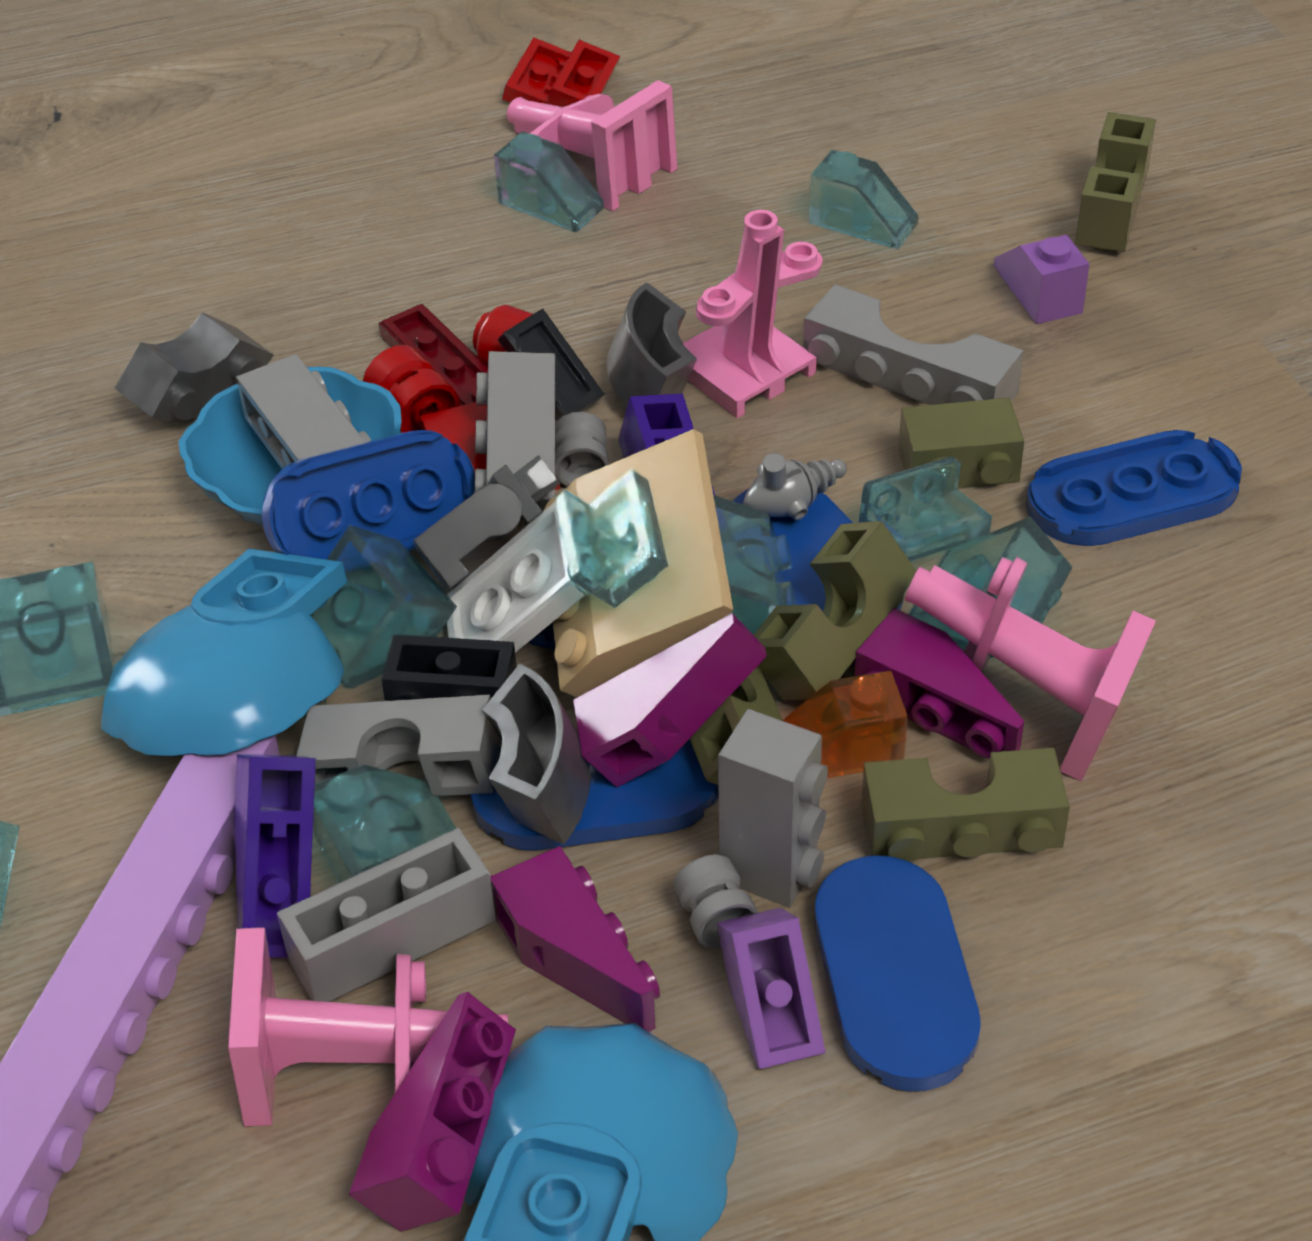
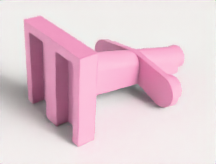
[507,80,677,211]
[683,210,823,418]
[905,557,1156,782]
[228,928,508,1127]

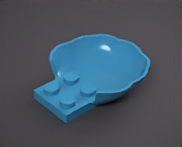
[178,366,401,569]
[101,549,347,756]
[464,1023,738,1241]

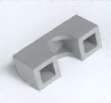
[296,695,502,803]

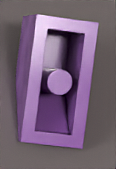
[993,235,1090,324]
[716,908,826,1069]

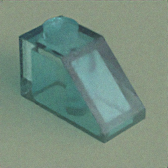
[494,131,604,233]
[809,150,919,250]

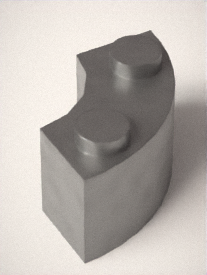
[606,282,697,412]
[115,312,274,421]
[482,664,591,844]

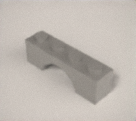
[803,284,1024,405]

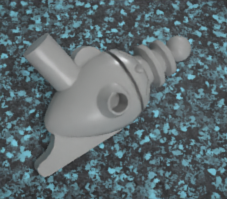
[723,453,847,532]

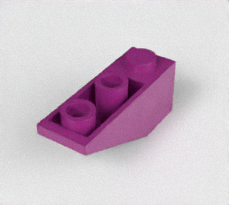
[854,608,1024,759]
[573,613,767,787]
[490,846,660,1032]
[349,991,516,1232]

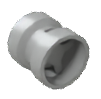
[555,412,609,487]
[673,854,758,949]

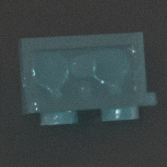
[859,456,993,562]
[555,469,669,608]

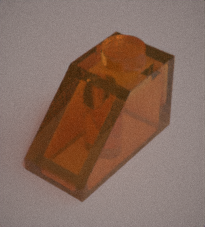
[783,671,908,778]

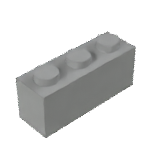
[475,351,555,525]
[236,354,371,469]
[718,709,828,908]
[277,827,496,1002]

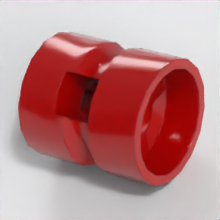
[363,345,460,433]

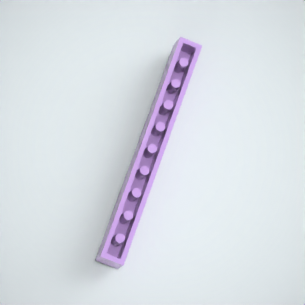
[0,735,280,1241]

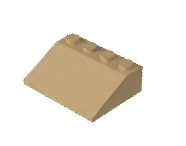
[543,429,733,697]

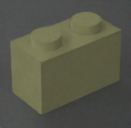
[899,398,1024,493]

